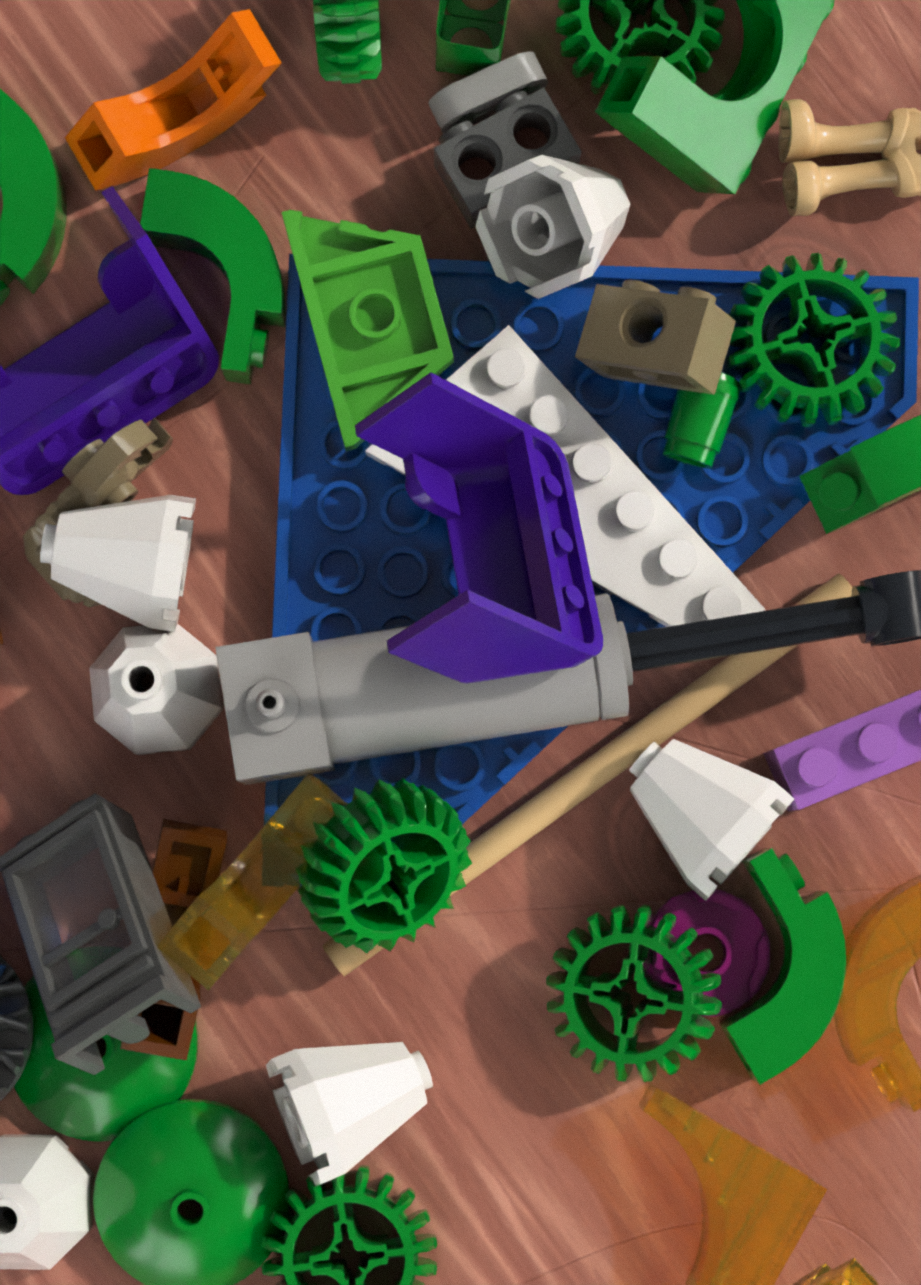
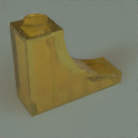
[638,1083,828,1285]

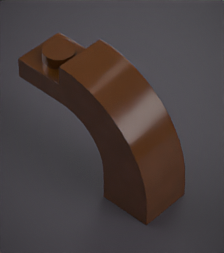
[120,819,227,1061]

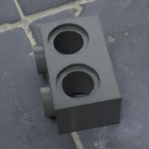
[434,87,582,229]

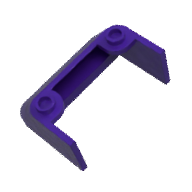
[0,186,219,495]
[355,372,603,684]

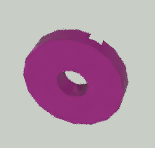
[649,890,770,1017]

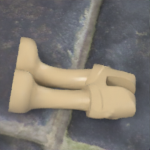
[778,99,921,216]

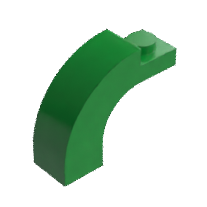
[0,89,67,306]
[140,168,286,384]
[799,415,921,534]
[719,848,846,1085]

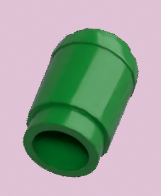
[662,372,740,469]

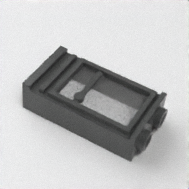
[0,793,201,1075]

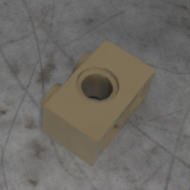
[575,280,736,395]

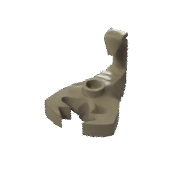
[23,418,173,607]

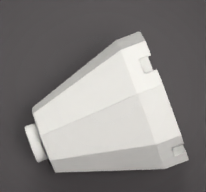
[475,155,630,299]
[40,495,196,632]
[89,624,223,755]
[629,739,794,901]
[266,1042,433,1186]
[0,1134,94,1270]

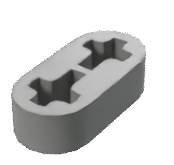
[428,51,548,133]

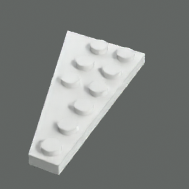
[365,325,766,627]

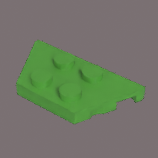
[281,210,454,451]

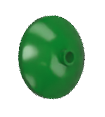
[14,946,199,1142]
[93,1099,289,1285]

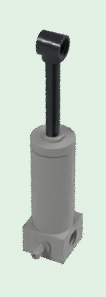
[215,570,921,785]

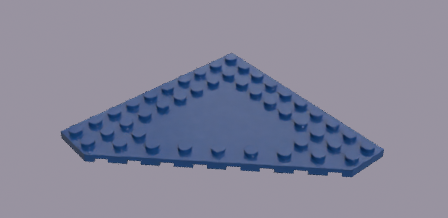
[261,253,919,888]

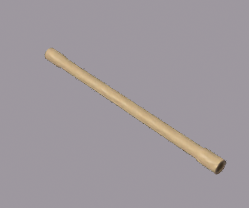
[322,574,853,977]

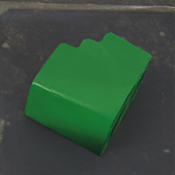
[435,0,511,76]

